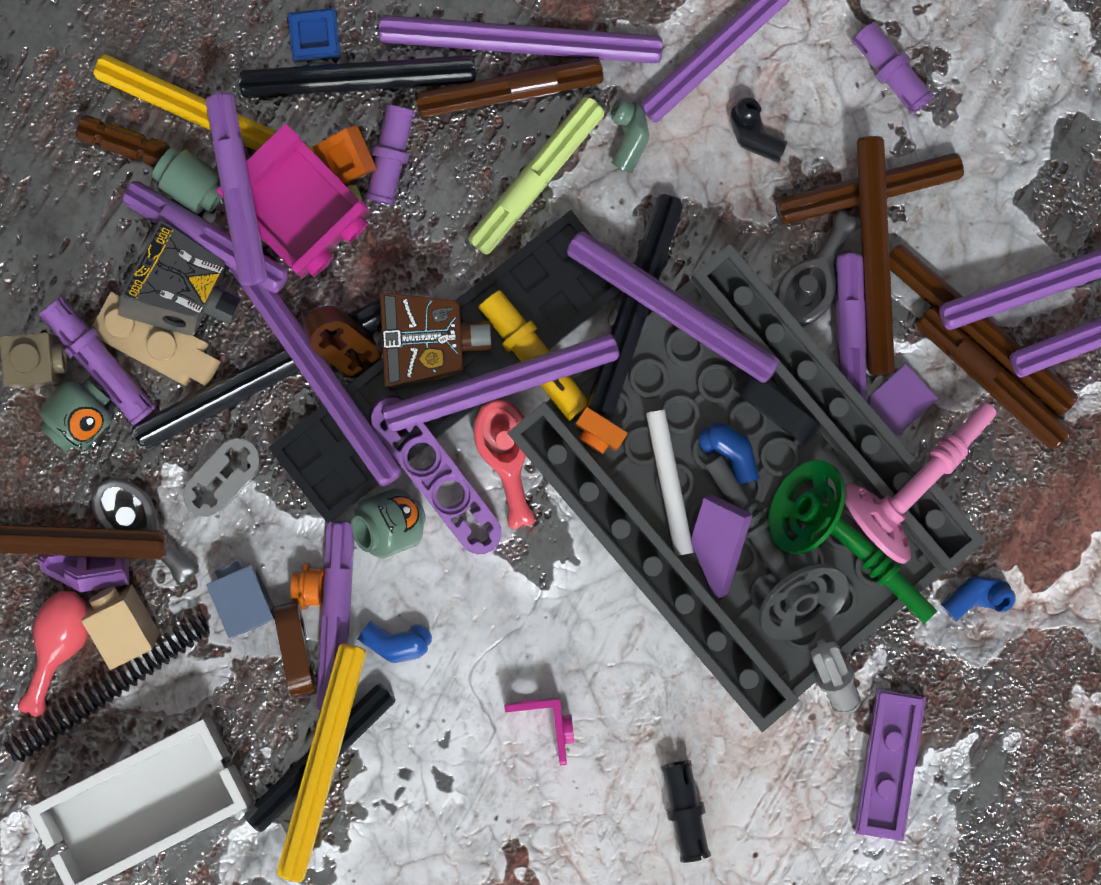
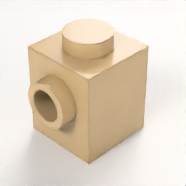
[81,584,160,670]

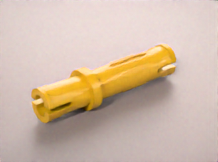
[479,290,588,421]

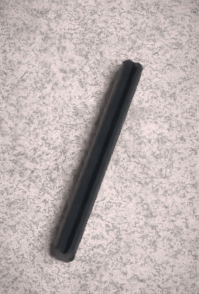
[132,298,382,449]

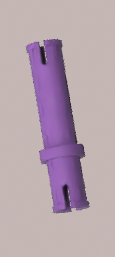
[38,295,156,426]

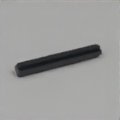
[244,684,396,832]

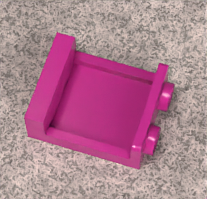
[216,123,371,279]

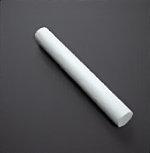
[646,410,694,556]

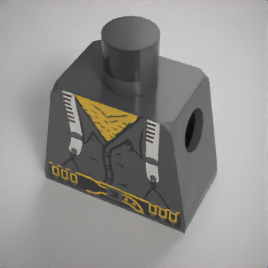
[118,220,242,335]

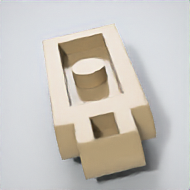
[91,292,221,387]

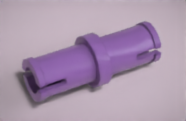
[851,22,935,115]
[364,105,416,205]

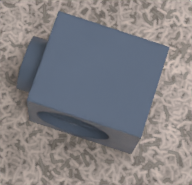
[206,560,275,638]

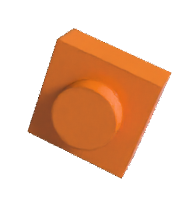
[313,125,377,186]
[575,407,628,454]

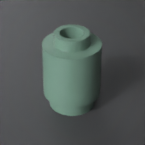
[152,146,222,215]

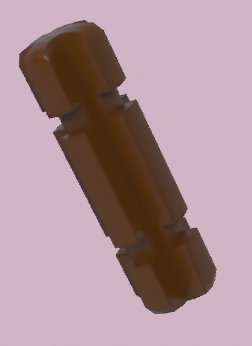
[76,115,170,167]

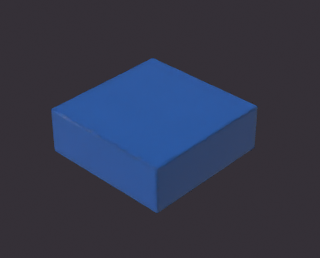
[288,8,341,63]

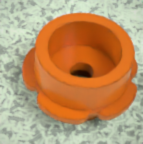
[290,562,324,610]

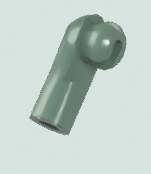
[610,99,649,173]

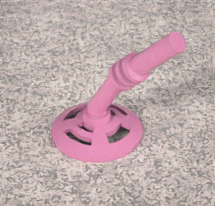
[845,402,997,564]

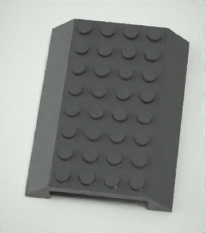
[507,244,986,733]

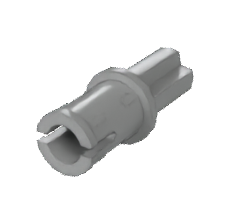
[810,638,861,715]

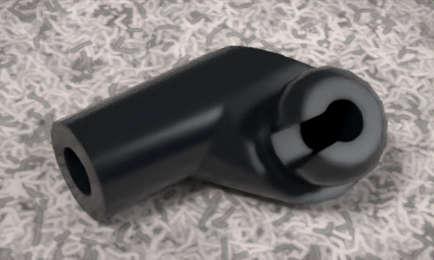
[730,97,788,163]

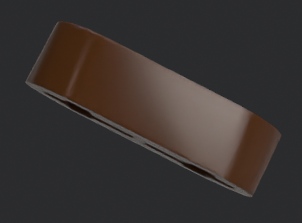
[303,306,381,377]
[274,602,316,696]

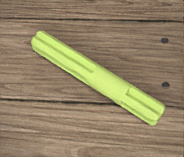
[468,96,604,255]

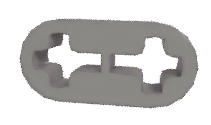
[183,438,262,517]

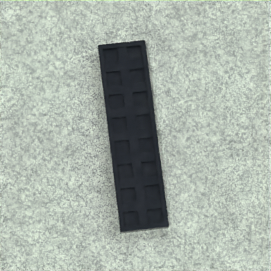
[268,210,623,524]

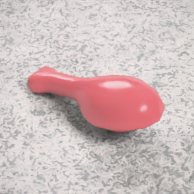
[473,399,535,530]
[17,591,89,718]

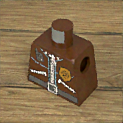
[380,293,492,389]

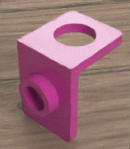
[504,697,574,766]

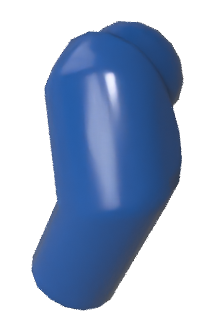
[699,423,760,484]
[940,576,1016,622]
[357,620,432,663]

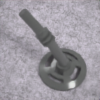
[705,455,849,641]

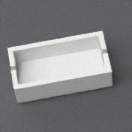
[26,716,254,885]

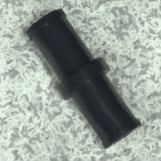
[661,760,711,863]

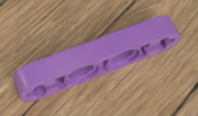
[369,395,502,554]

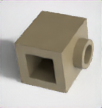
[0,333,67,389]

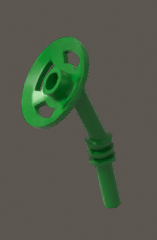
[768,460,937,624]

